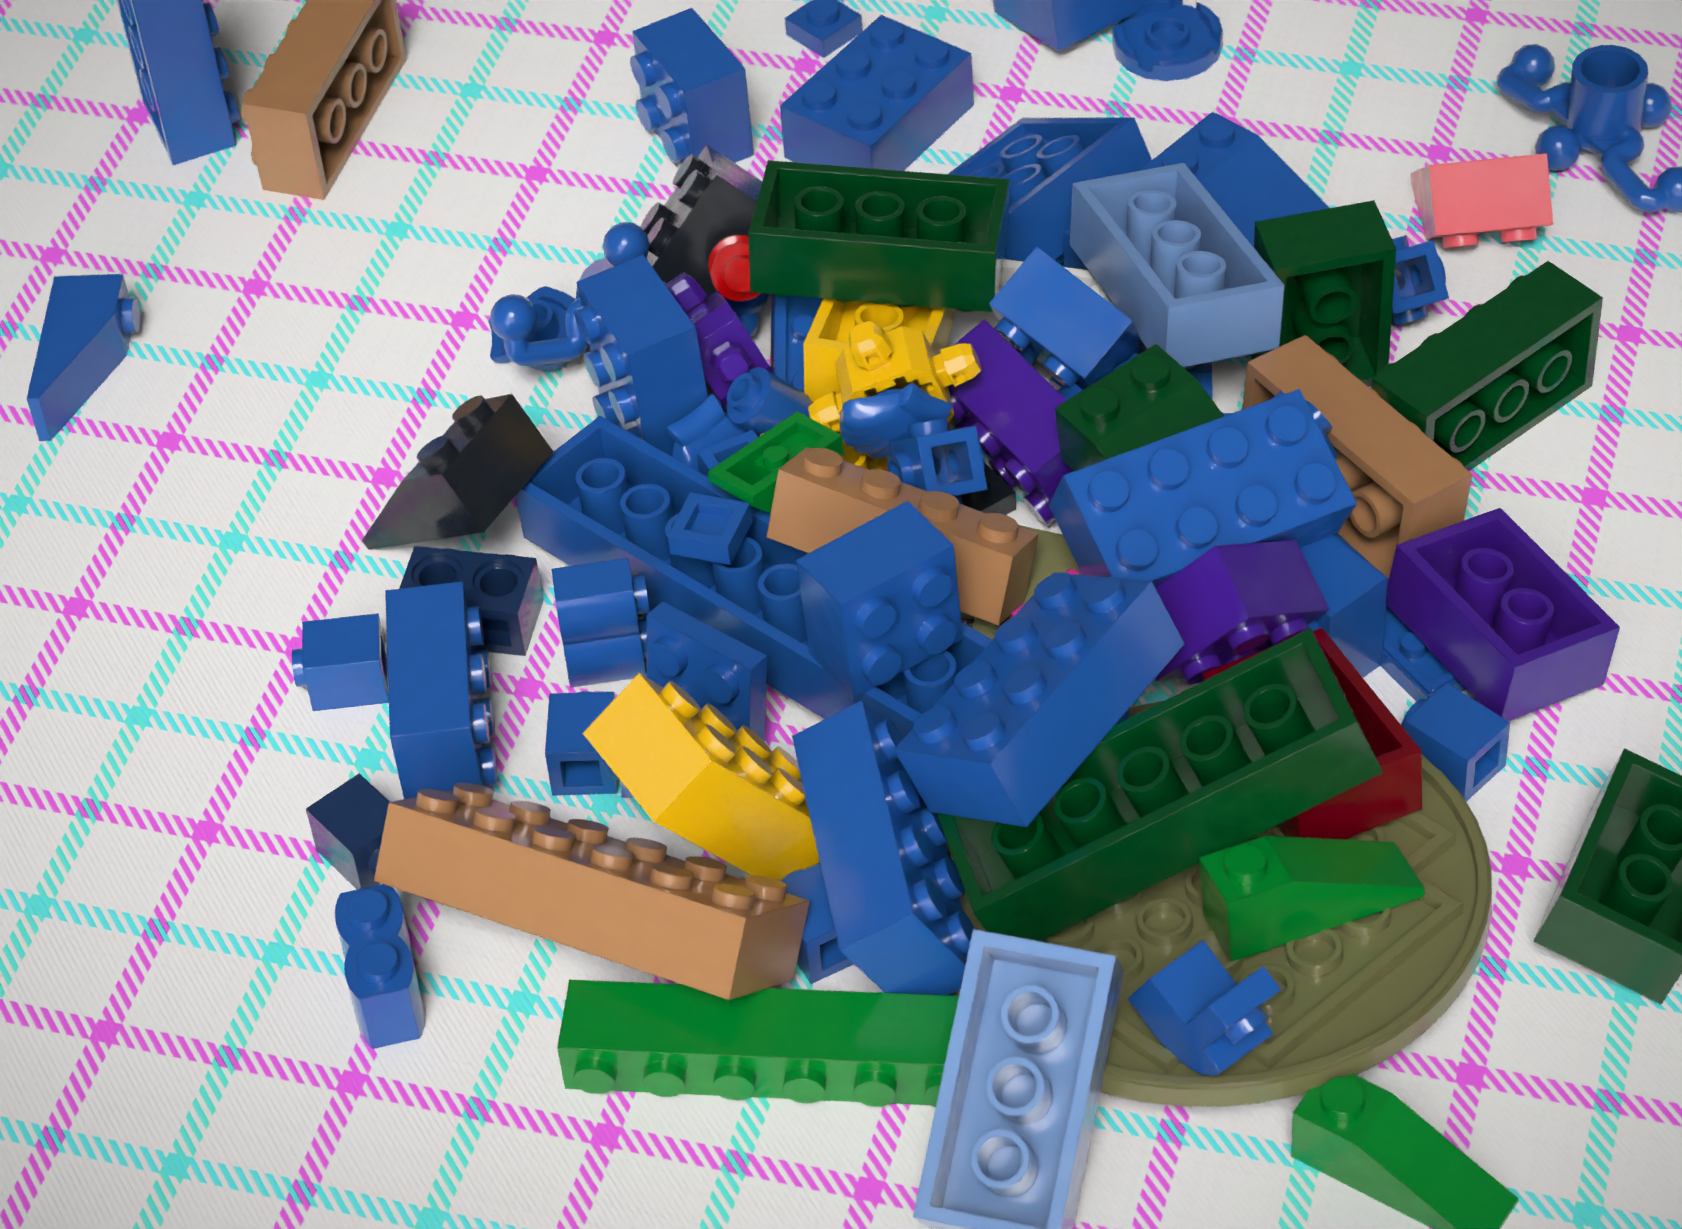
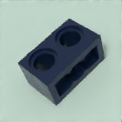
[399,546,544,656]

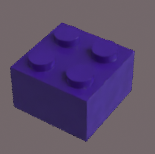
[1155,540,1329,685]

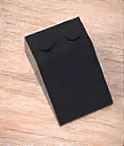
[362,394,553,550]

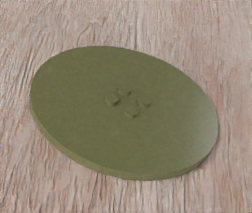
[948,701,1492,1107]

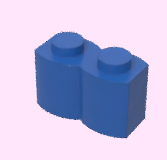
[551,558,650,688]
[335,884,425,1049]

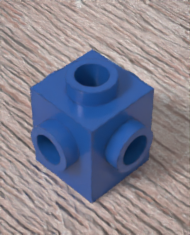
[1392,235,1449,326]
[887,418,987,505]

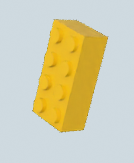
[583,673,820,881]

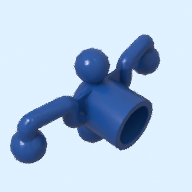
[1497,44,1682,213]
[490,222,769,367]

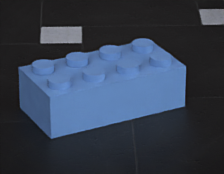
[1070,163,1285,370]
[913,929,1124,1229]

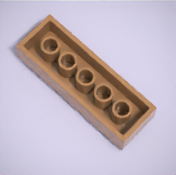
[374,783,810,1000]

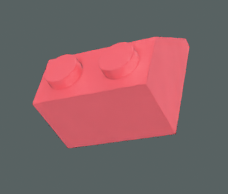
[1410,154,1553,248]

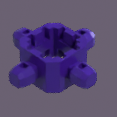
[666,272,775,410]

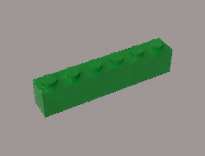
[557,980,959,1108]

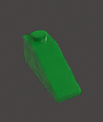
[1199,836,1425,962]
[1291,1074,1519,1229]

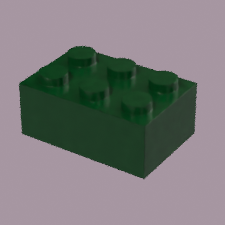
[1251,200,1396,387]
[1533,748,1682,1004]

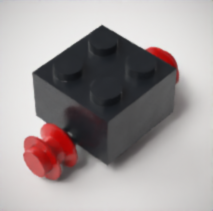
[640,145,762,301]

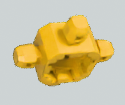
[808,321,982,432]

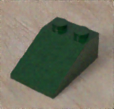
[1055,344,1224,471]

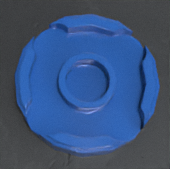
[1112,0,1223,81]

